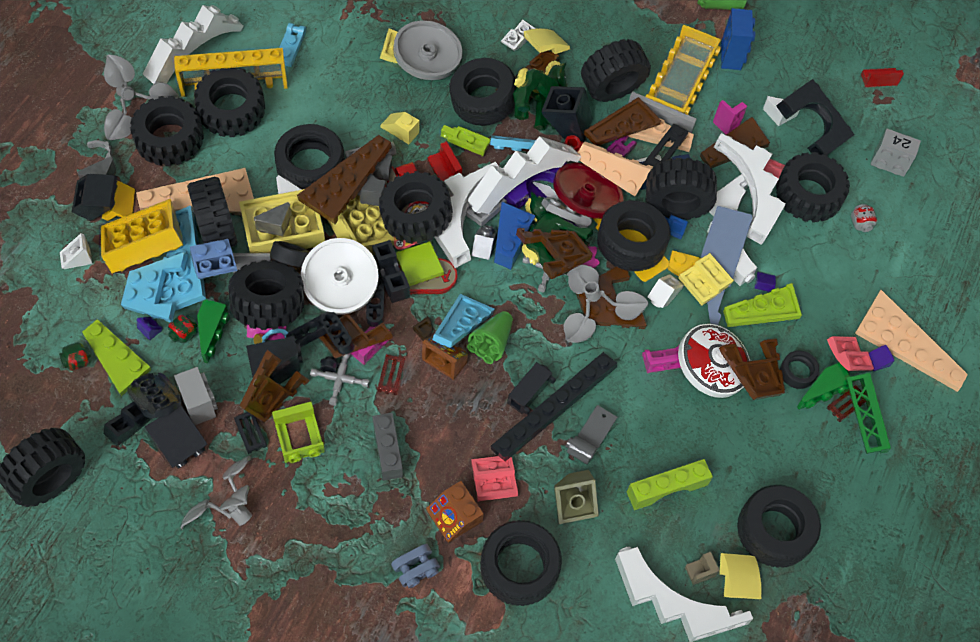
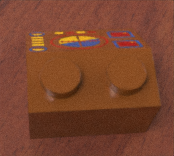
[422,335,468,380]
[426,481,484,543]

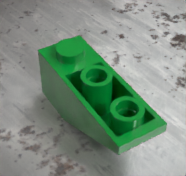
[197,299,230,363]
[797,362,853,410]

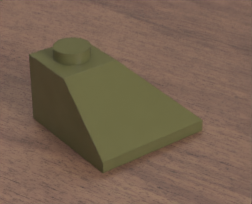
[554,470,599,524]

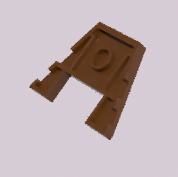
[516,228,593,279]
[577,267,647,329]
[319,311,393,358]
[719,339,785,400]
[239,350,310,422]

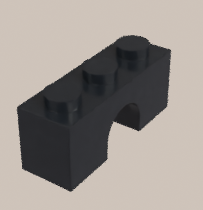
[372,240,410,303]

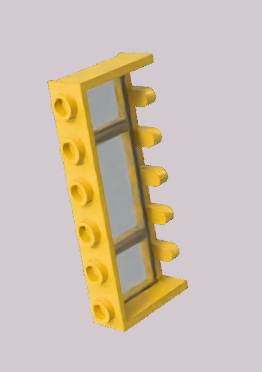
[645,24,721,115]
[174,48,288,97]

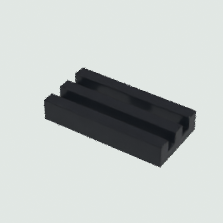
[234,412,267,454]

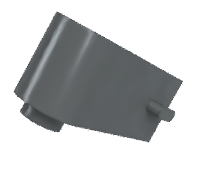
[565,405,617,465]

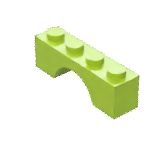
[627,459,713,510]

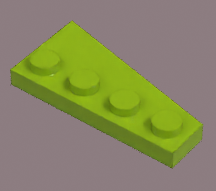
[723,283,802,327]
[82,319,151,396]

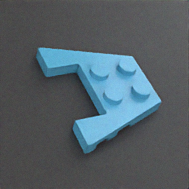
[121,253,188,322]

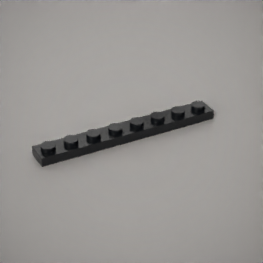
[491,352,617,462]

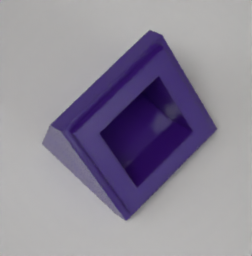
[137,317,163,340]

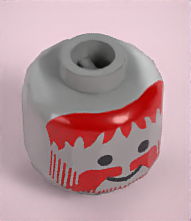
[851,204,877,232]

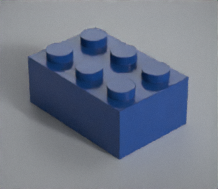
[721,8,755,70]

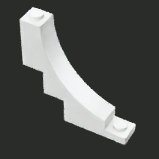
[468,136,581,214]
[707,174,757,286]
[615,547,753,642]

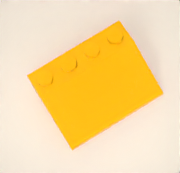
[101,199,183,273]

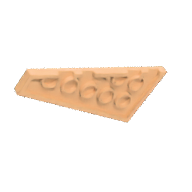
[136,168,254,215]
[855,290,968,392]

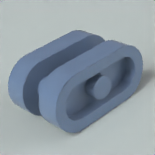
[391,544,440,588]

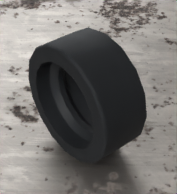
[270,241,309,267]
[780,350,819,389]

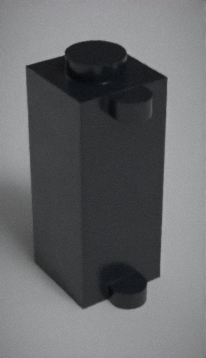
[507,362,556,415]

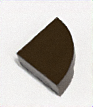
[413,316,432,341]

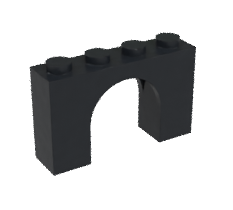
[776,79,855,155]

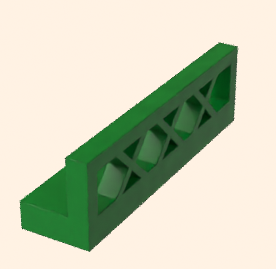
[846,373,891,454]

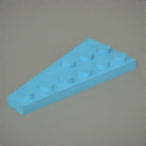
[150,206,206,319]

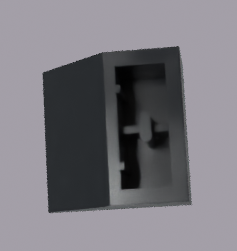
[71,174,118,221]

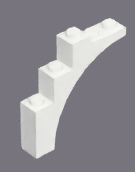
[143,5,244,84]
[714,133,785,245]
[434,162,499,268]

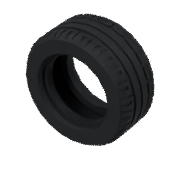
[274,124,345,190]
[480,520,562,606]

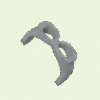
[87,140,113,159]

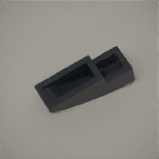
[103,402,152,446]

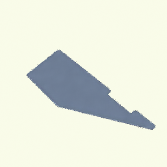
[701,206,752,325]

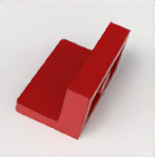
[861,68,904,87]
[428,141,462,182]

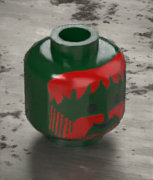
[168,315,198,343]
[59,342,91,371]

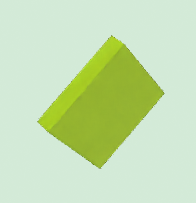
[396,241,444,286]

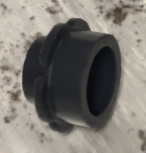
[320,356,339,373]

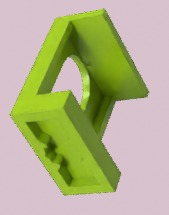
[272,402,325,463]

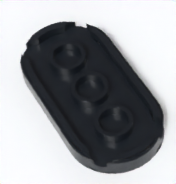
[127,373,182,418]

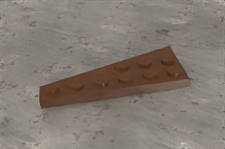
[297,135,392,224]

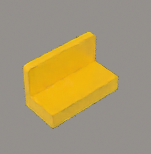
[102,181,135,221]

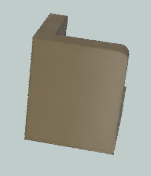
[685,552,720,585]

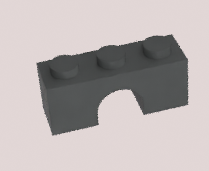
[357,155,392,206]
[372,413,403,481]

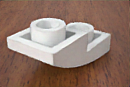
[501,20,536,51]

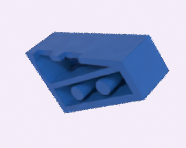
[494,202,535,270]

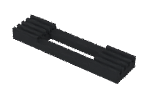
[642,123,689,167]

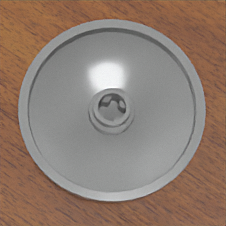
[393,21,462,80]

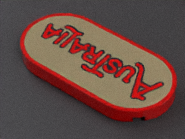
[397,258,457,294]

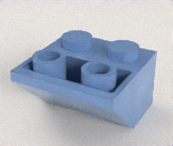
[190,239,237,279]

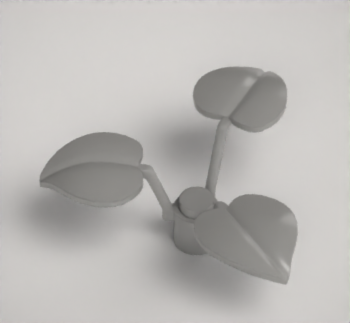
[104,54,178,140]
[564,264,648,343]
[181,455,252,530]

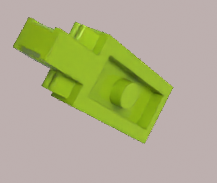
[441,125,491,156]

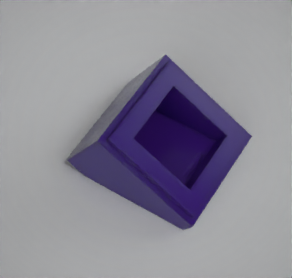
[754,272,776,292]
[869,345,894,371]

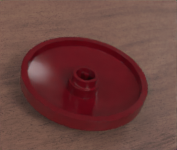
[553,163,623,219]

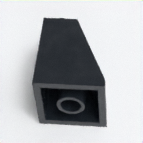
[541,86,593,142]
[246,336,303,384]
[142,405,208,469]

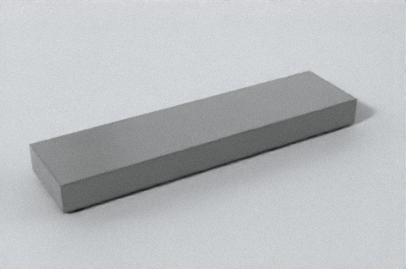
[629,92,696,133]

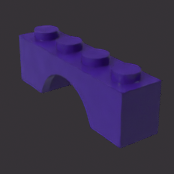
[503,162,567,209]

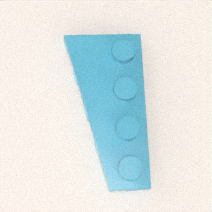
[432,294,495,348]

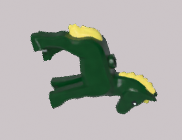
[513,61,567,131]
[522,192,593,274]

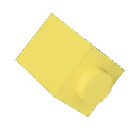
[380,112,419,144]

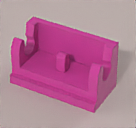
[642,344,681,373]

